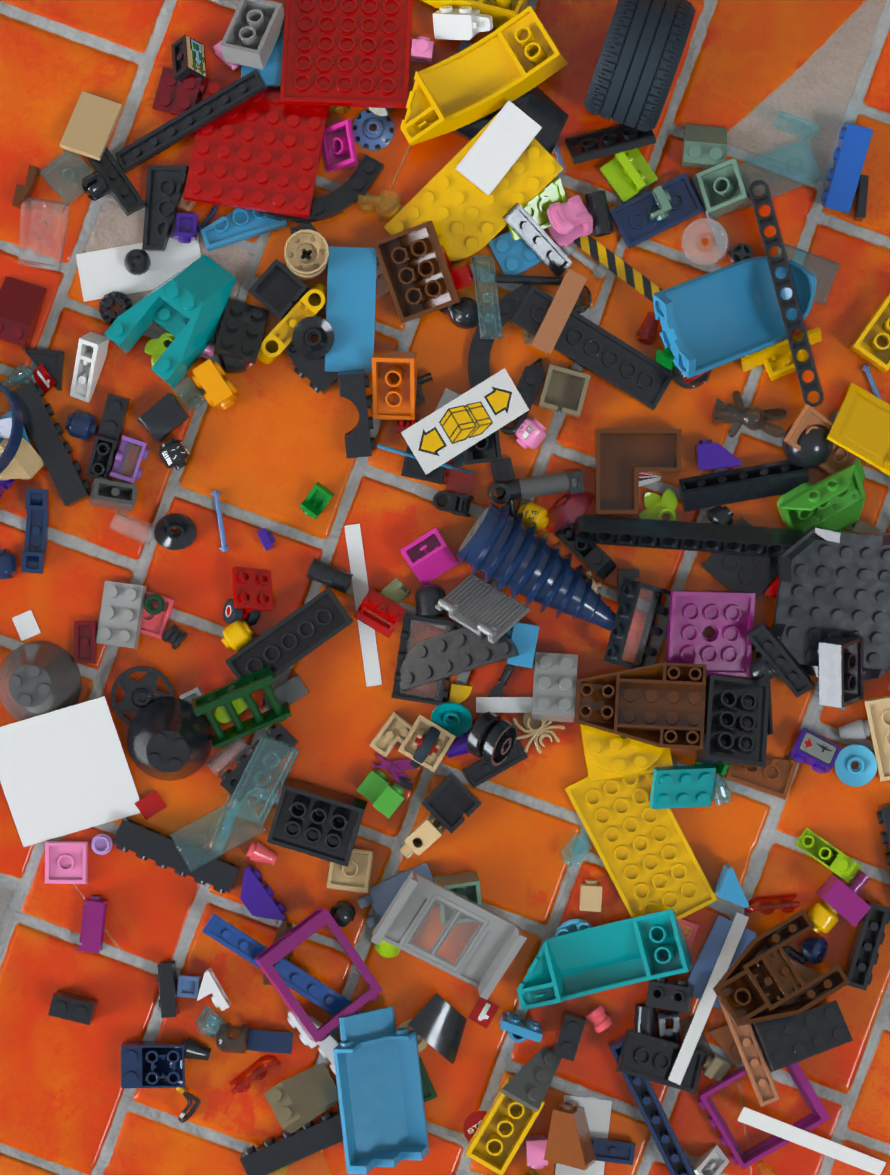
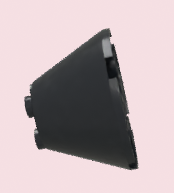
[127,698,212,781]

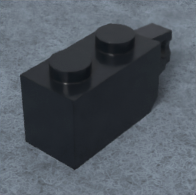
[285,342,338,394]

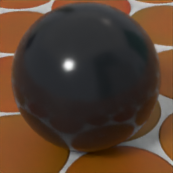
[782,422,833,469]

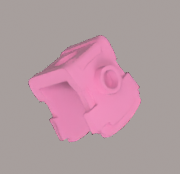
[547,195,593,247]

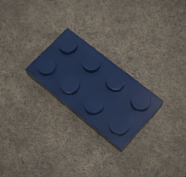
[610,173,704,249]

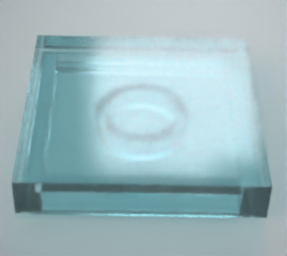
[772,111,820,141]

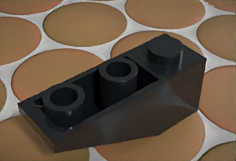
[555,519,617,581]

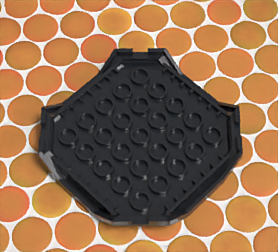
[771,526,890,681]

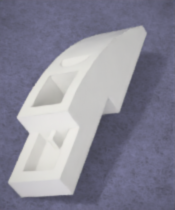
[287,1010,341,1075]

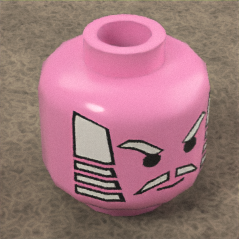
[515,418,546,449]

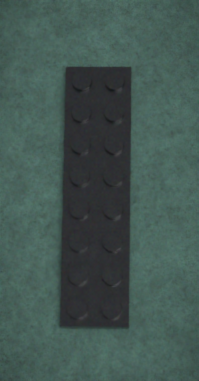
[510,285,675,410]

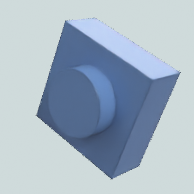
[177,974,201,998]

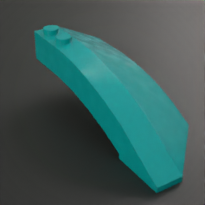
[517,909,693,1011]

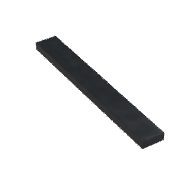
[115,69,268,173]

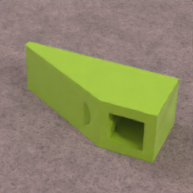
[795,828,863,883]

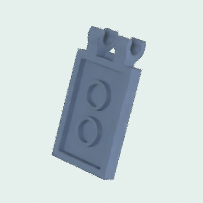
[358,862,437,928]

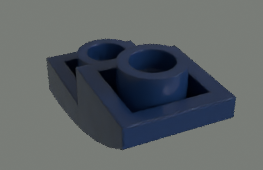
[246,1028,294,1054]

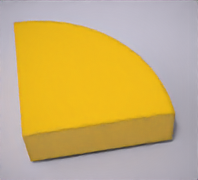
[449,684,472,703]

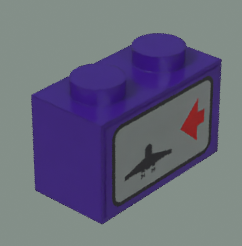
[788,728,842,774]

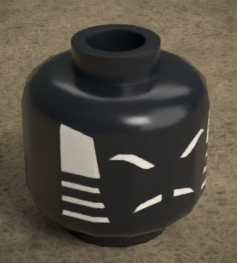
[158,438,190,471]

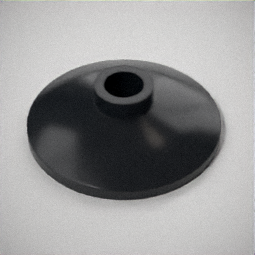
[292,316,335,359]
[154,513,197,550]

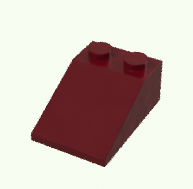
[0,277,47,349]

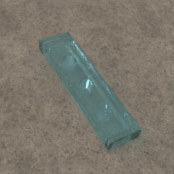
[472,256,503,339]

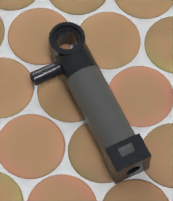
[487,468,585,517]

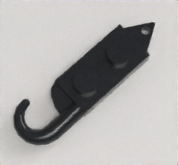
[500,358,545,435]

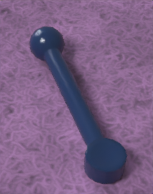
[197,205,220,233]

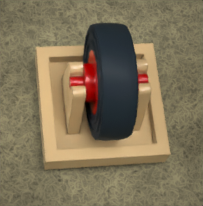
[398,714,456,772]

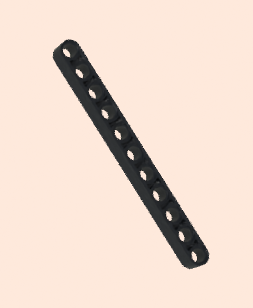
[749,180,824,407]
[574,515,804,557]

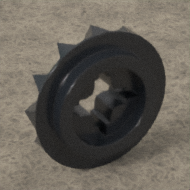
[99,291,132,324]

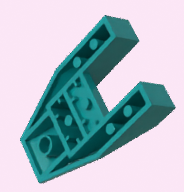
[104,254,237,388]

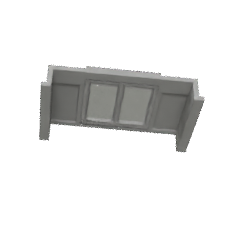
[371,871,527,1000]

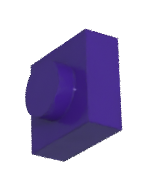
[257,528,276,551]

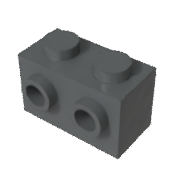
[89,478,138,512]

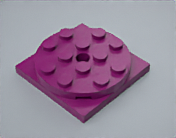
[666,590,756,677]

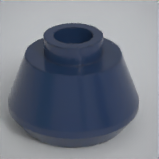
[801,937,828,965]

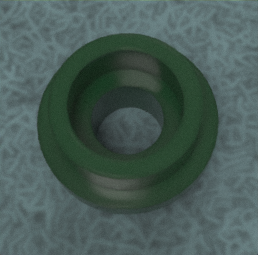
[144,594,165,615]

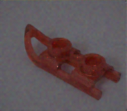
[744,893,800,916]
[229,1055,281,1094]

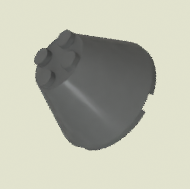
[0,642,82,721]

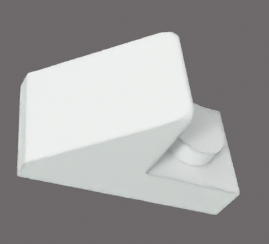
[197,967,231,1011]

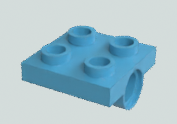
[499,1012,543,1043]

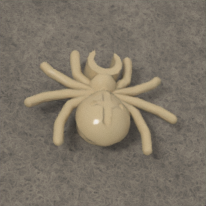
[512,713,565,754]

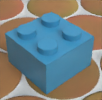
[506,622,540,668]

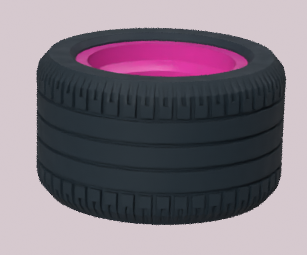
[584,0,696,131]

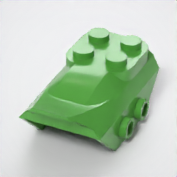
[777,459,866,533]

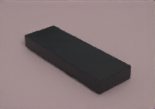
[463,740,528,788]

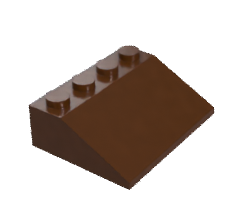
[373,220,461,323]

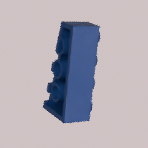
[821,122,873,213]

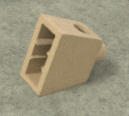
[400,813,446,858]

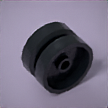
[467,711,518,766]

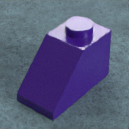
[694,439,741,471]

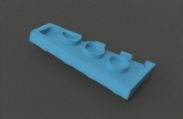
[201,208,288,252]

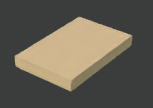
[60,91,122,161]

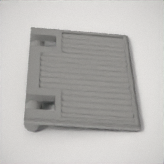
[435,574,530,643]

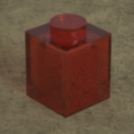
[443,468,476,496]

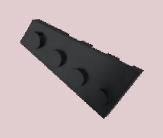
[142,166,189,251]

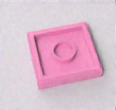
[45,841,88,884]

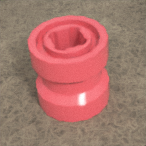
[584,1004,614,1034]

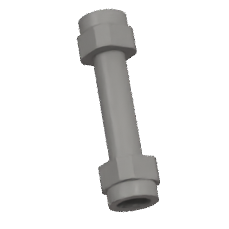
[561,243,609,280]

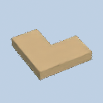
[369,712,413,758]

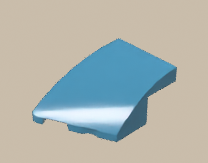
[241,28,284,87]

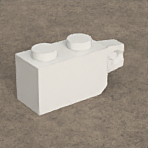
[433,5,493,40]

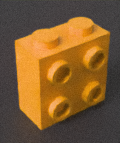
[192,359,237,410]

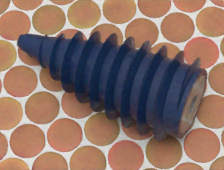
[456,503,616,631]

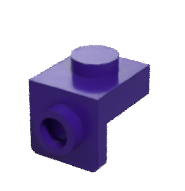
[173,213,199,244]

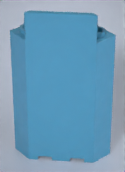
[333,1005,429,1175]

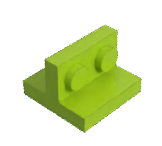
[599,148,658,204]

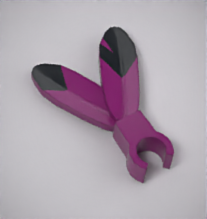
[372,754,420,790]

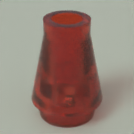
[636,312,658,345]

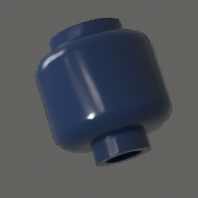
[65,410,98,441]
[0,549,17,580]

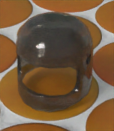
[216,1022,250,1054]

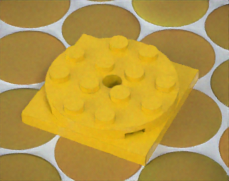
[580,724,673,783]

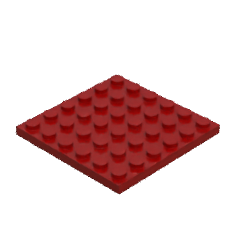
[280,0,413,109]
[183,78,330,218]

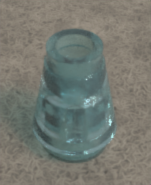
[712,774,733,806]

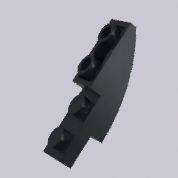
[87,393,130,479]

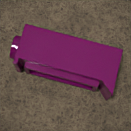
[76,895,108,953]

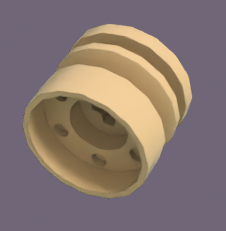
[284,229,329,279]

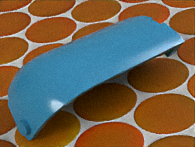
[653,256,817,379]

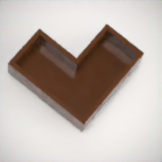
[595,429,681,515]

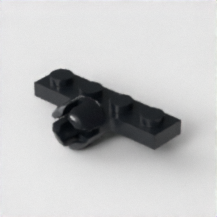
[82,147,145,216]
[746,621,815,697]

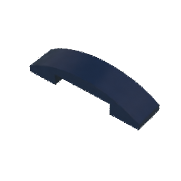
[21,488,49,574]

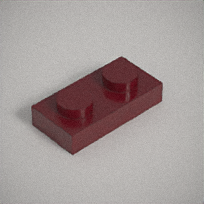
[74,621,97,664]

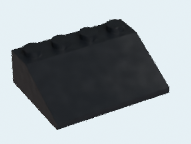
[696,675,770,767]
[267,777,368,867]

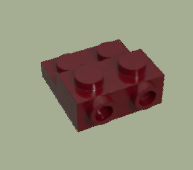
[152,67,207,116]

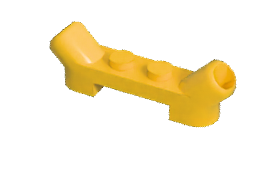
[257,283,327,364]

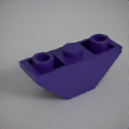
[240,864,287,921]

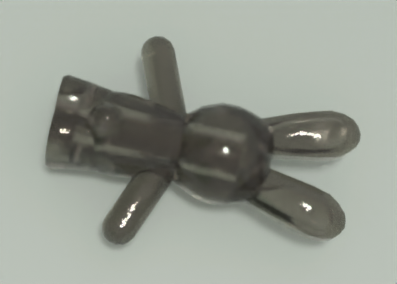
[712,391,787,438]

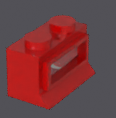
[353,588,406,638]

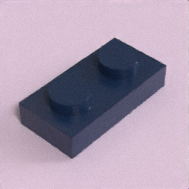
[592,1137,636,1165]

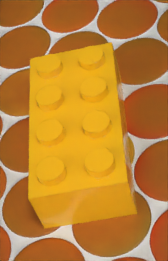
[849,292,890,373]
[466,1076,545,1175]

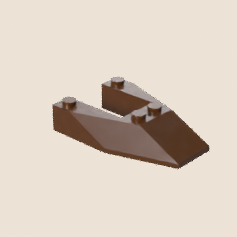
[713,909,850,1027]

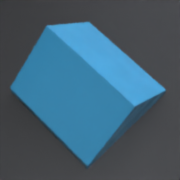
[713,862,749,908]

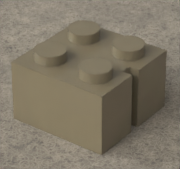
[538,364,591,418]

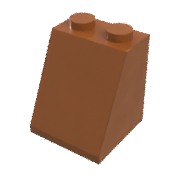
[544,1101,596,1170]

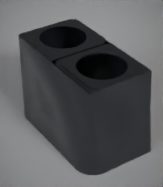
[138,392,190,442]

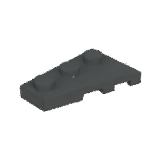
[499,1047,562,1112]

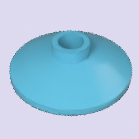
[834,744,877,787]

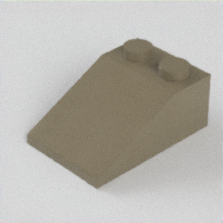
[264,1063,339,1134]

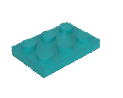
[649,764,716,809]

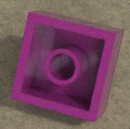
[816,870,871,927]

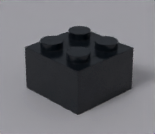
[248,259,309,320]
[421,772,482,834]

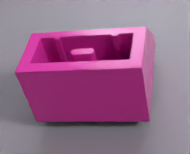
[400,527,458,585]

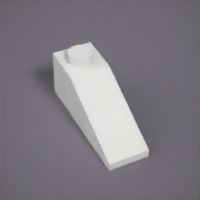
[70,332,109,403]

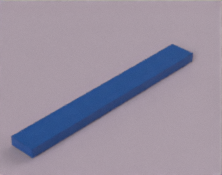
[202,913,351,1016]

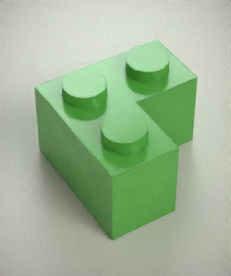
[356,769,406,819]

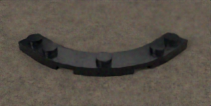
[256,155,384,223]
[468,284,529,389]

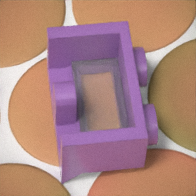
[109,435,150,483]

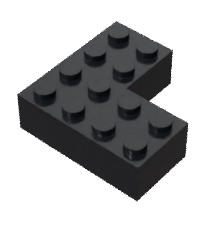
[751,1000,853,1073]

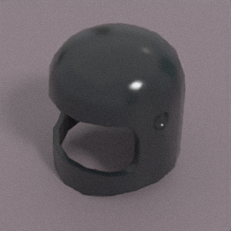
[415,584,447,617]

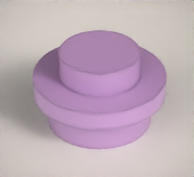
[91,834,113,855]

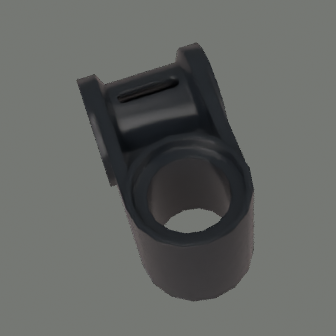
[432,491,474,518]

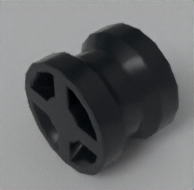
[730,243,753,264]
[162,624,188,650]

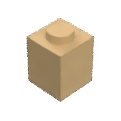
[579,879,602,912]

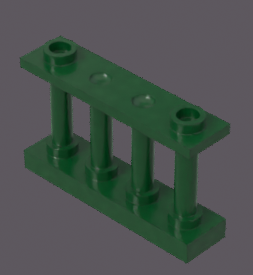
[192,666,292,750]

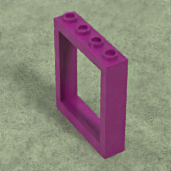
[253,906,383,1043]
[697,1055,831,1169]

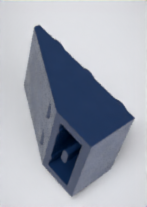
[121,1041,185,1088]

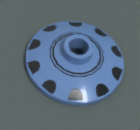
[352,109,394,151]

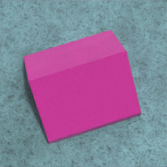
[322,119,359,172]

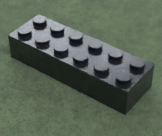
[225,587,354,694]

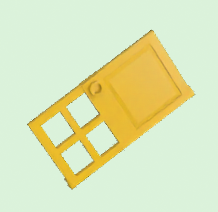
[827,382,890,476]

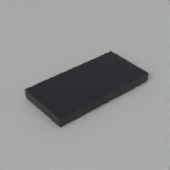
[565,124,656,164]
[616,1029,705,1094]

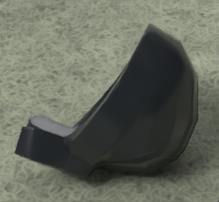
[440,297,482,329]

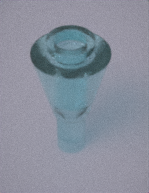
[0,364,34,392]

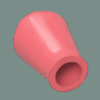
[245,841,278,866]

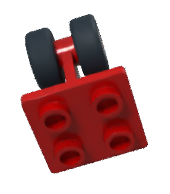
[223,567,273,626]

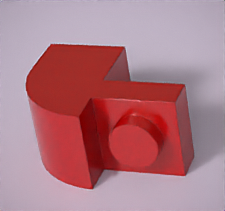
[441,246,475,290]

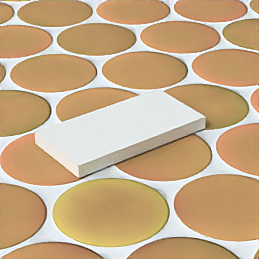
[455,100,542,196]

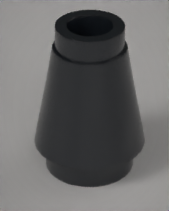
[181,1038,211,1061]

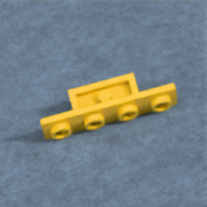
[741,327,822,381]

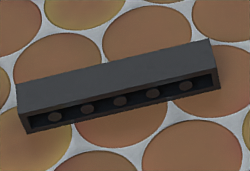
[12,381,91,507]
[679,460,809,512]
[112,817,241,894]
[240,1107,343,1175]

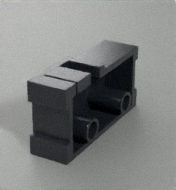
[157,961,180,1018]

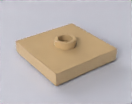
[326,848,374,894]

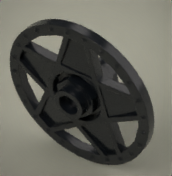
[111,666,174,725]

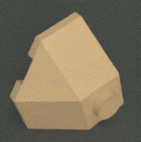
[0,437,45,481]

